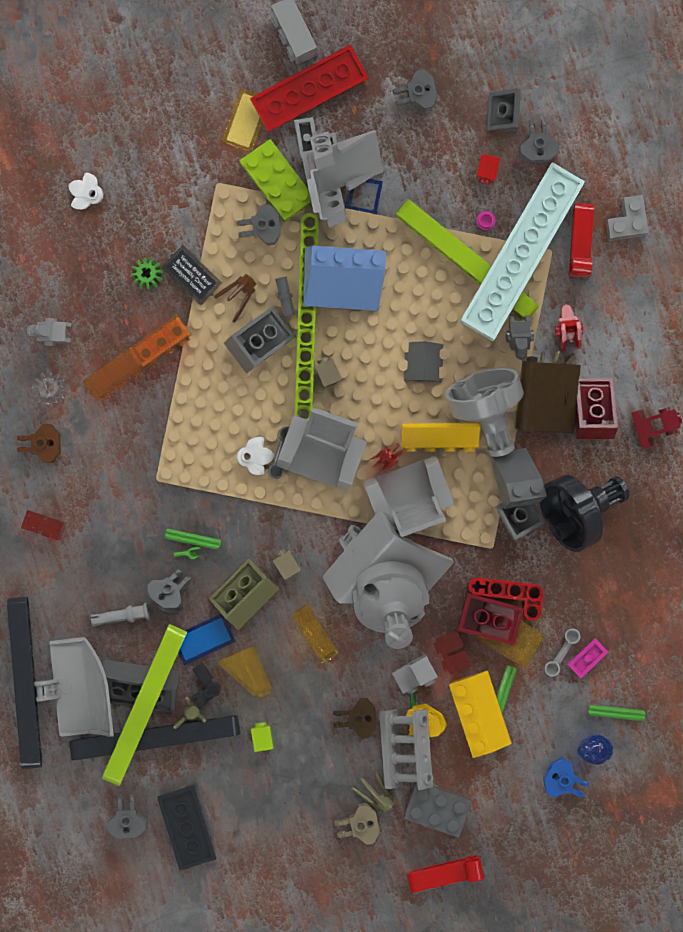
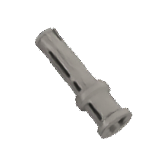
[91,603,150,627]

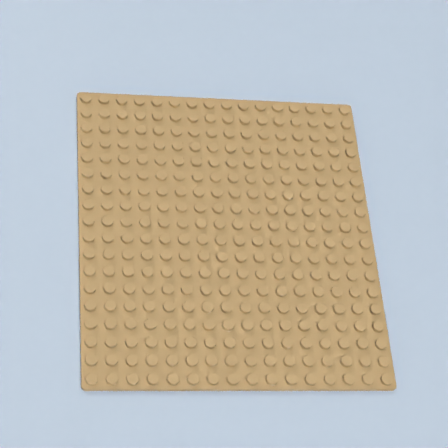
[156,183,552,549]

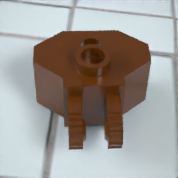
[17,424,61,463]

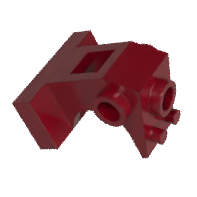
[631,407,682,449]

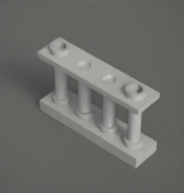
[379,709,433,790]

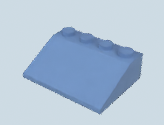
[303,246,386,311]

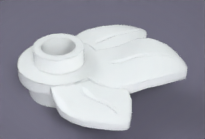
[68,173,103,210]
[237,437,275,475]

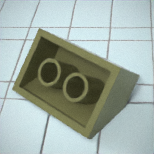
[209,558,279,630]

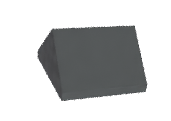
[487,89,521,133]
[404,341,443,382]
[495,503,545,541]

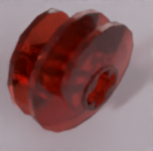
[370,443,404,474]

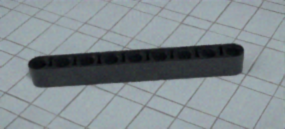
[7,597,42,769]
[69,715,241,761]

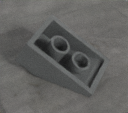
[223,306,296,374]
[490,448,547,509]

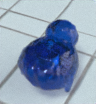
[577,734,614,765]

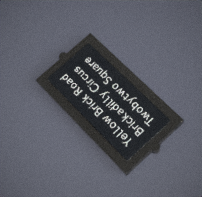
[161,245,222,306]

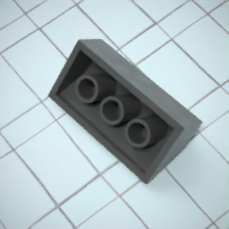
[103,659,180,714]

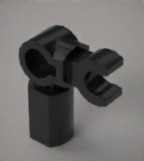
[191,662,222,708]

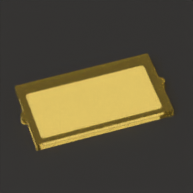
[222,88,262,152]

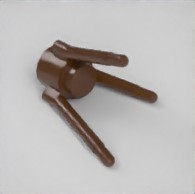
[214,274,257,322]

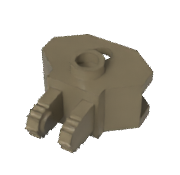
[334,803,380,845]

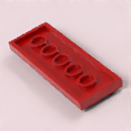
[250,44,369,133]

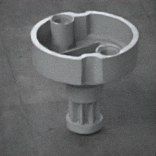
[445,368,524,457]
[352,561,429,649]

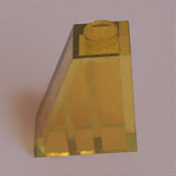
[292,603,339,663]
[218,645,273,698]

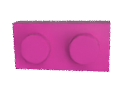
[567,638,609,678]

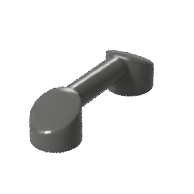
[268,426,289,479]

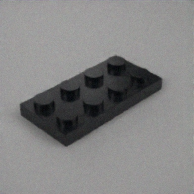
[157,785,217,871]

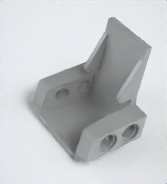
[301,130,383,227]
[276,407,367,491]
[363,456,454,537]

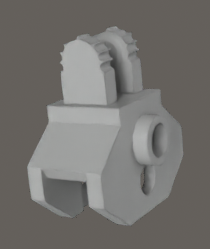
[27,318,71,346]

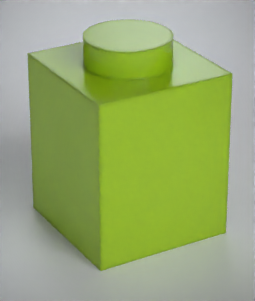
[251,722,274,752]

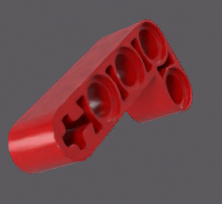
[569,203,594,278]
[467,577,543,621]
[406,855,485,893]

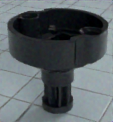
[540,475,630,552]

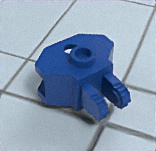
[543,757,590,798]

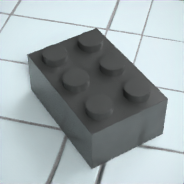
[403,782,472,838]

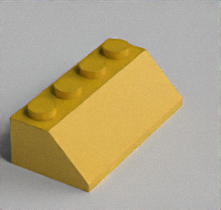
[401,423,480,452]
[449,670,512,758]

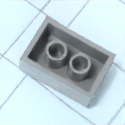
[270,0,318,66]

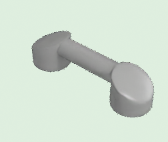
[545,628,580,677]

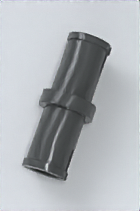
[275,276,295,317]

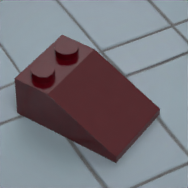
[575,378,618,439]
[457,593,524,646]

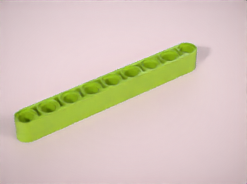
[395,199,539,321]
[102,624,187,786]

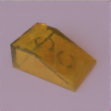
[475,621,545,668]

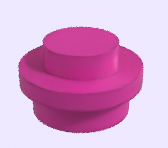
[476,211,496,230]

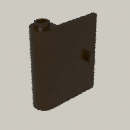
[515,356,581,433]

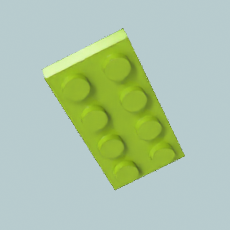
[239,139,312,222]

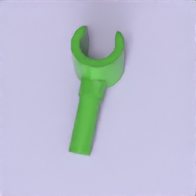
[174,546,202,559]

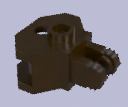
[333,698,376,739]

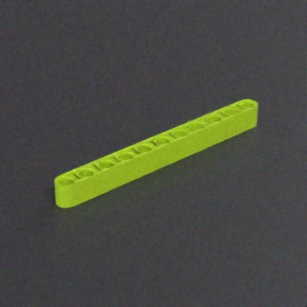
[295,213,319,420]

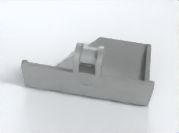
[323,511,454,603]
[34,637,114,737]

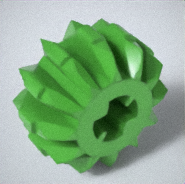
[131,257,163,290]

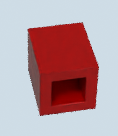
[476,154,500,185]

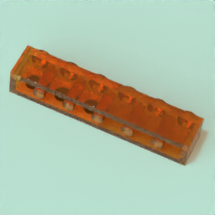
[83,315,193,401]

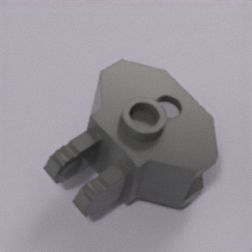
[392,70,438,112]
[519,120,559,164]
[237,204,281,246]
[506,316,534,360]
[147,569,191,615]
[107,794,148,839]

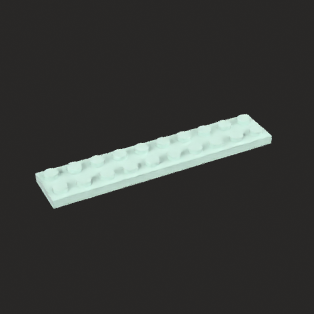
[460,162,585,341]

